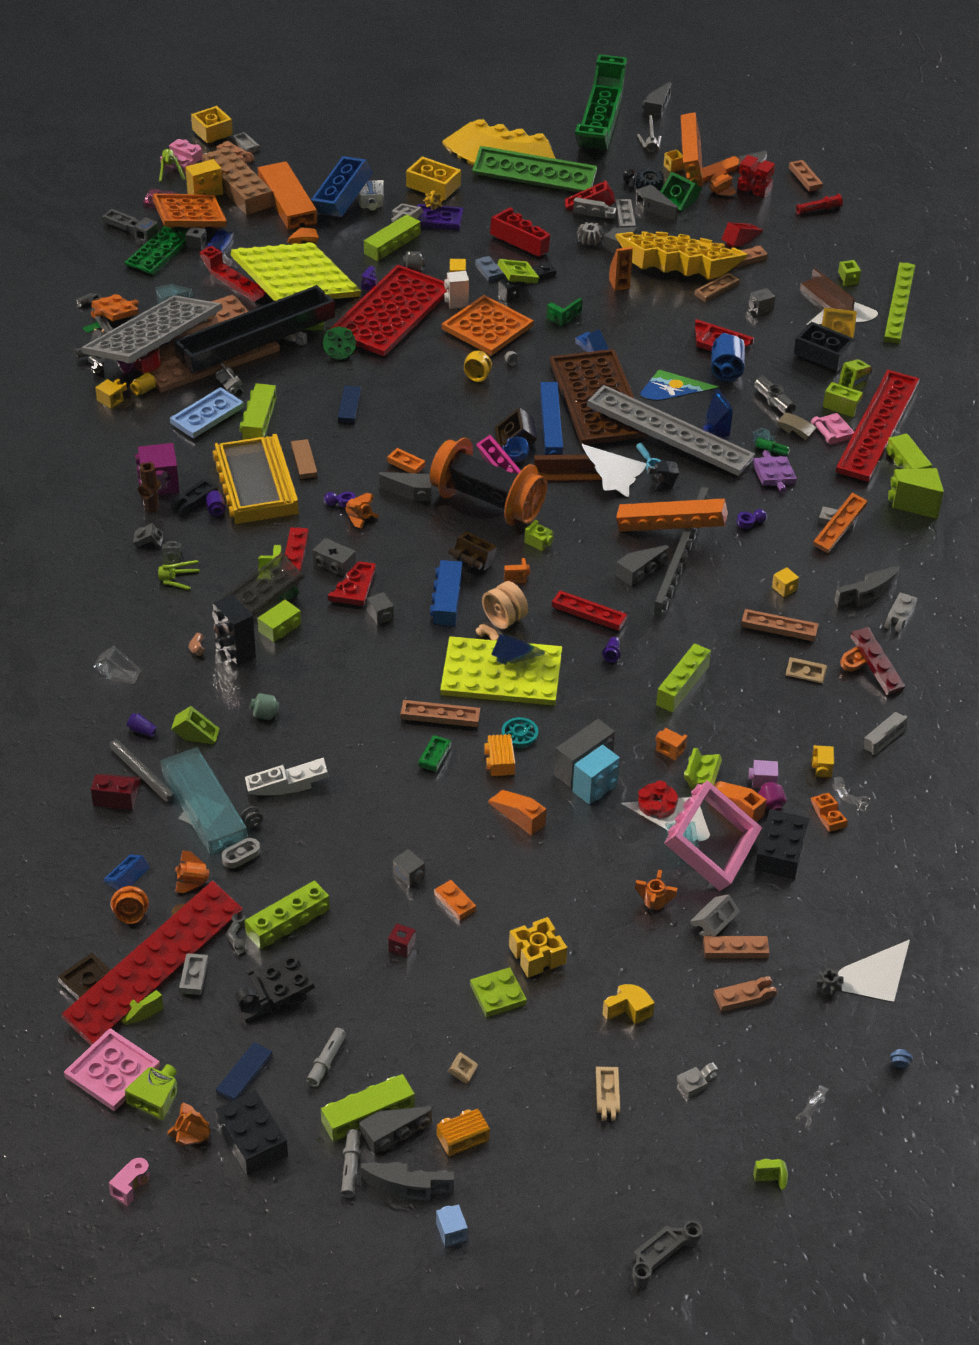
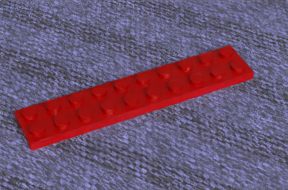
[836,369,920,482]
[61,880,243,1046]

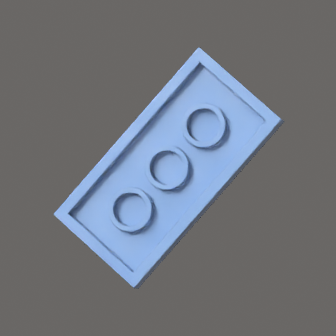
[170,387,244,439]

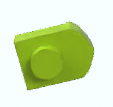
[753,1159,788,1190]

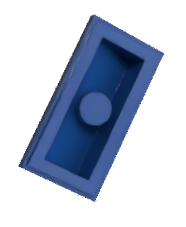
[103,854,150,890]

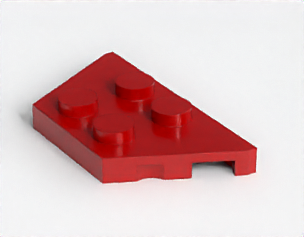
[695,319,754,351]

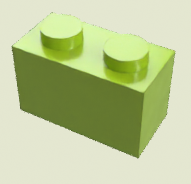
[257,600,301,642]

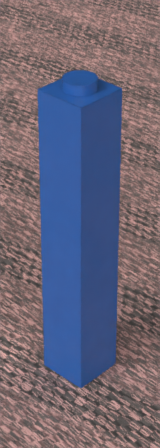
[540,382,563,455]

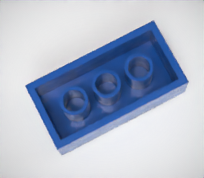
[311,156,373,217]

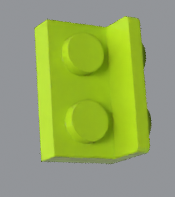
[684,748,722,789]

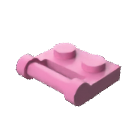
[811,413,854,445]

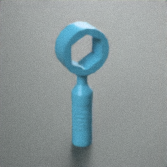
[636,443,661,470]

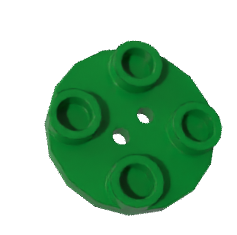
[323,326,356,360]

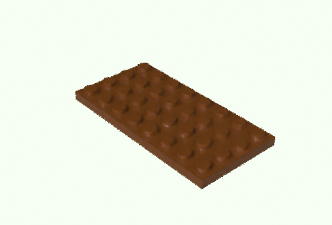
[550,349,648,445]

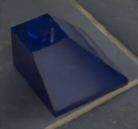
[703,389,733,438]
[491,634,545,665]

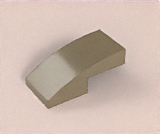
[776,412,816,440]

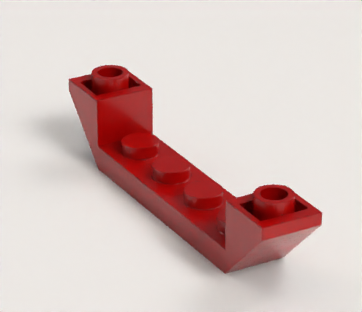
[200,246,267,302]

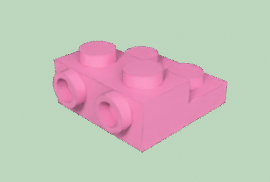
[160,139,202,172]

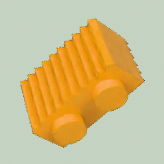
[484,734,515,776]
[437,1108,490,1157]

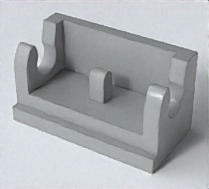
[690,895,740,937]

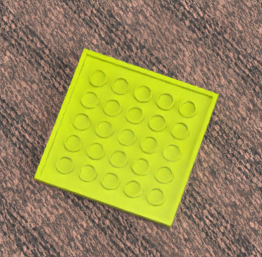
[230,242,361,301]

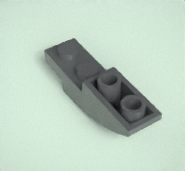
[834,566,900,606]
[361,1162,454,1201]

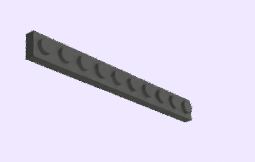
[654,487,711,617]

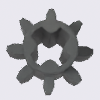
[817,968,844,996]

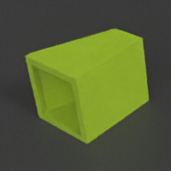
[888,468,944,518]

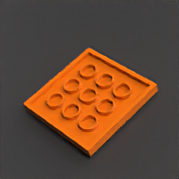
[153,194,227,228]
[442,295,534,356]

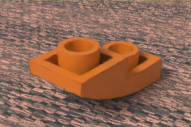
[811,793,848,832]

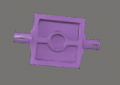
[753,450,797,494]

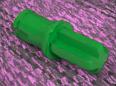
[755,437,790,457]

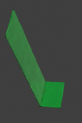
[82,318,117,333]

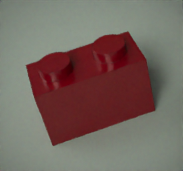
[91,773,142,810]

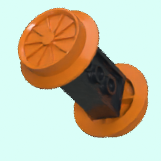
[430,438,547,526]

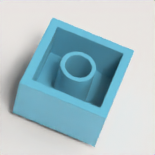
[572,745,620,805]

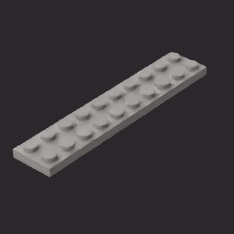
[587,385,755,476]

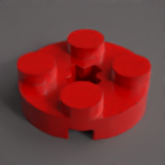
[638,781,678,818]

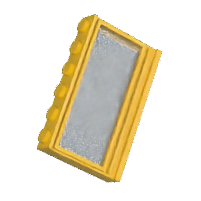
[212,434,299,524]

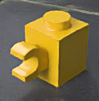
[95,379,127,409]

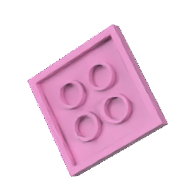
[64,1028,160,1111]

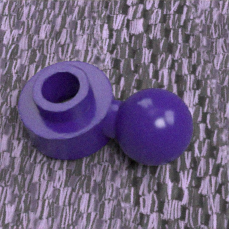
[324,492,356,508]
[736,509,767,529]

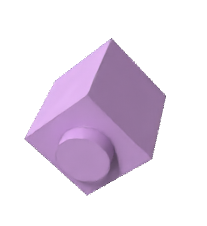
[748,760,778,789]

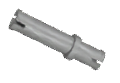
[306,1028,346,1087]
[340,1129,361,1198]

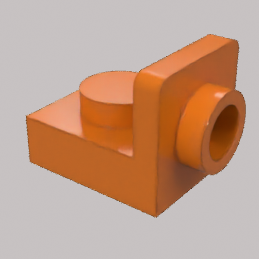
[504,558,530,584]

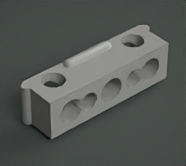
[864,712,907,755]

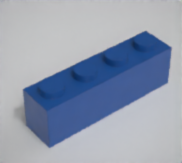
[430,560,462,626]

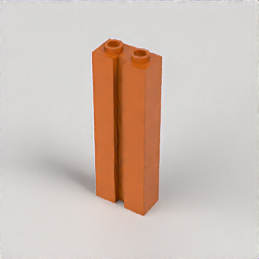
[681,112,704,186]
[258,161,317,229]

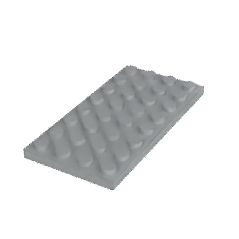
[81,295,222,364]

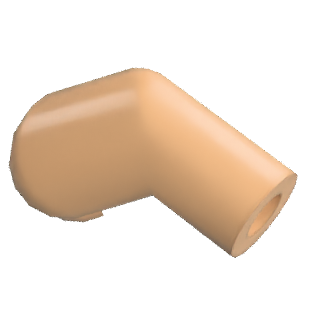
[476,624,502,641]

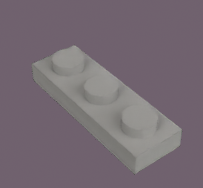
[615,199,636,228]

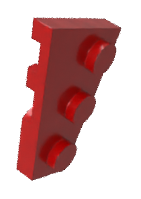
[328,561,376,606]

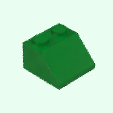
[660,171,702,211]

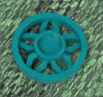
[502,717,538,748]

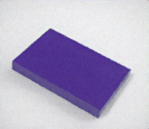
[417,204,464,230]

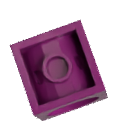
[135,443,180,495]

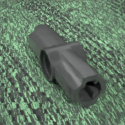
[754,376,796,414]

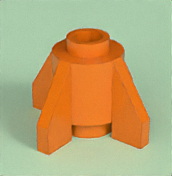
[709,166,736,196]
[346,493,379,529]
[175,850,209,893]
[635,869,678,910]
[167,1102,211,1146]

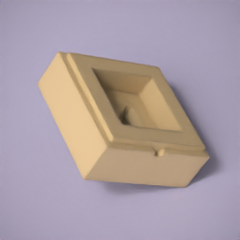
[448,1052,478,1084]

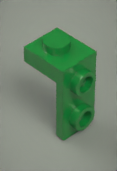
[546,298,583,326]

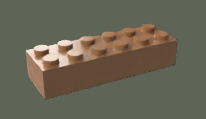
[202,147,273,215]

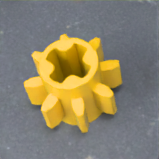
[423,190,444,211]

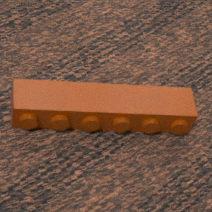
[616,499,728,532]

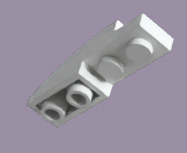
[245,758,329,795]

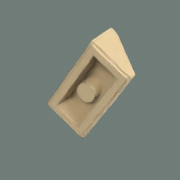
[786,657,827,684]

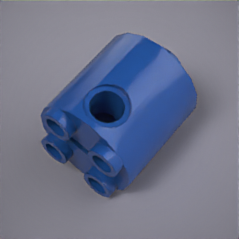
[711,333,745,381]

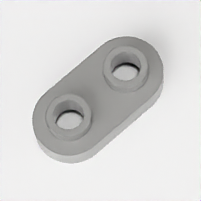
[222,838,260,868]

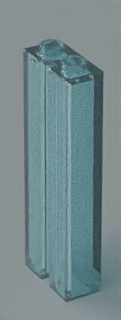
[160,747,247,855]

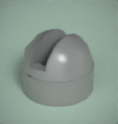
[505,351,519,366]

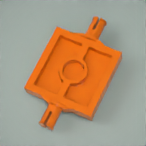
[91,294,139,321]

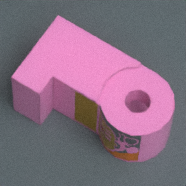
[109,1158,150,1206]

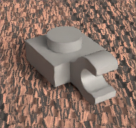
[677,1062,718,1097]

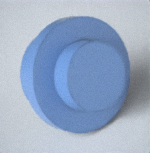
[890,1049,913,1068]

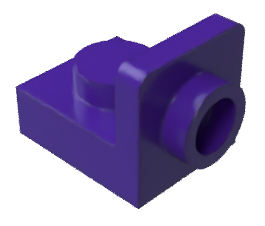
[361,266,377,291]

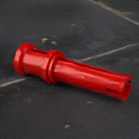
[796,194,843,214]

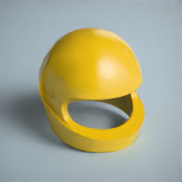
[464,351,492,382]

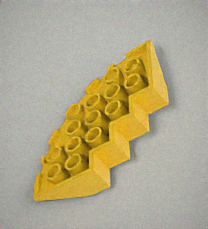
[442,119,556,165]
[615,232,748,280]

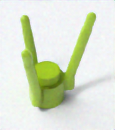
[159,149,186,182]
[158,560,200,590]

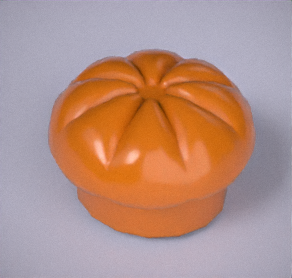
[110,886,149,924]

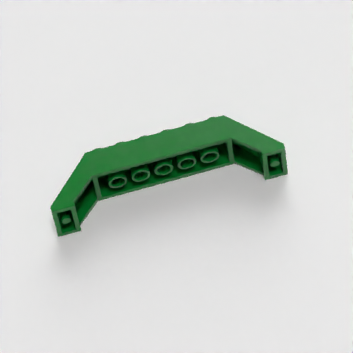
[575,54,627,150]

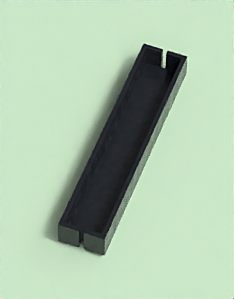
[174,285,335,373]

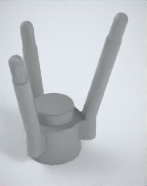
[637,115,661,152]

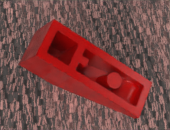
[565,181,615,210]
[721,222,763,248]

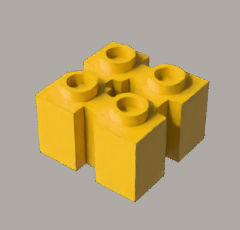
[509,917,567,978]

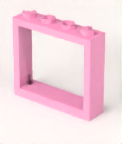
[664,780,762,891]

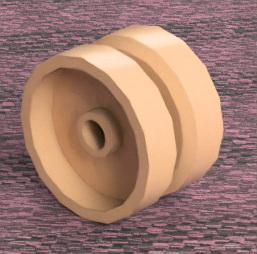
[482,581,528,629]

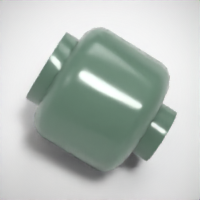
[249,693,279,720]

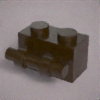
[448,531,497,571]

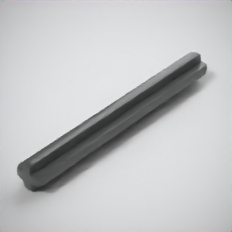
[109,739,175,802]

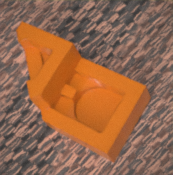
[287,228,319,244]

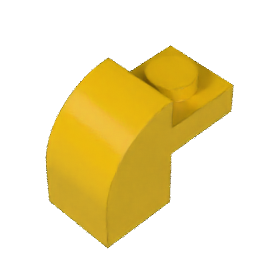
[602,984,655,1024]

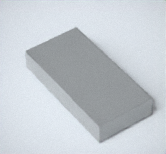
[232,132,260,153]

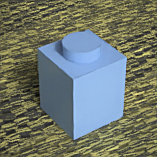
[436,1204,468,1247]

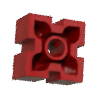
[737,155,775,198]

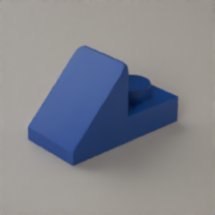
[575,329,609,352]

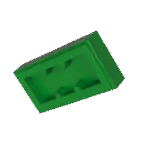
[418,735,451,772]

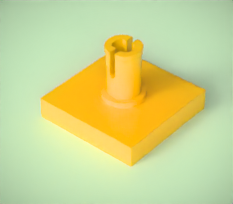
[822,308,857,338]

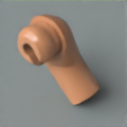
[189,633,205,656]

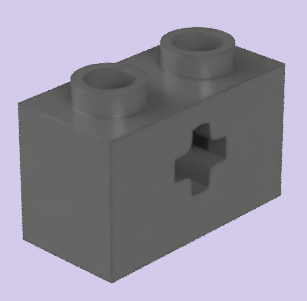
[313,538,356,577]

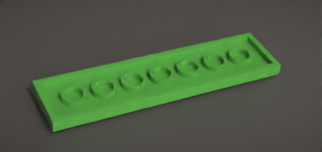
[472,146,597,193]

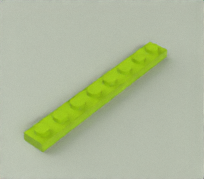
[884,262,915,344]

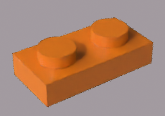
[387,448,426,474]
[434,880,476,921]

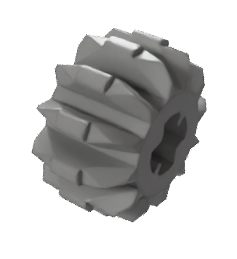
[577,222,604,246]

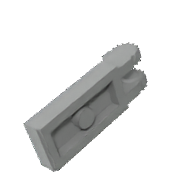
[884,592,917,633]

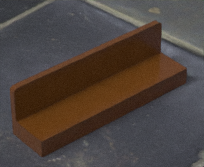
[800,268,855,311]
[534,455,602,482]

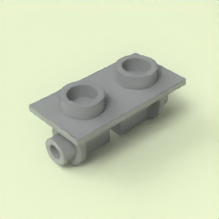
[216,363,244,394]

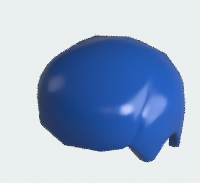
[502,437,529,462]

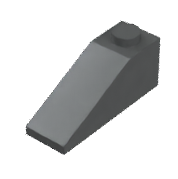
[642,82,672,118]
[379,472,432,501]

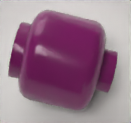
[758,782,787,811]

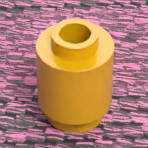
[130,373,156,395]

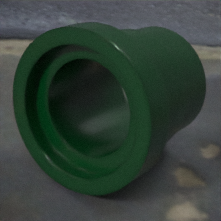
[276,581,299,602]

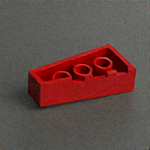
[490,207,551,257]

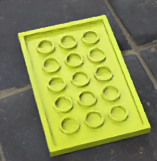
[440,636,562,706]

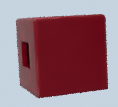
[388,923,416,958]

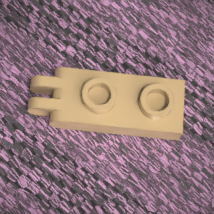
[595,1067,620,1121]

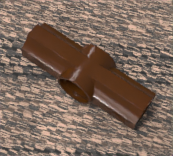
[138,462,161,513]

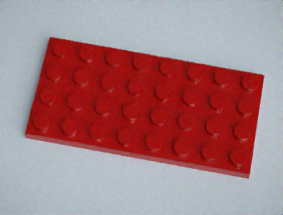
[329,265,447,356]

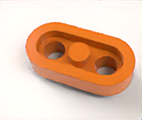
[840,646,867,672]

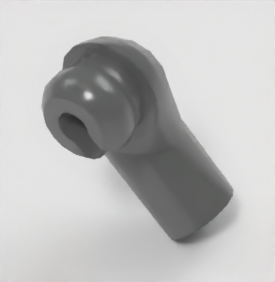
[76,293,101,307]
[88,356,104,374]

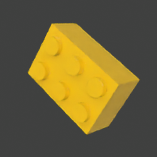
[406,157,461,200]

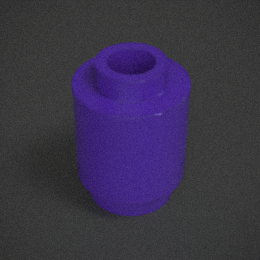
[206,491,226,516]

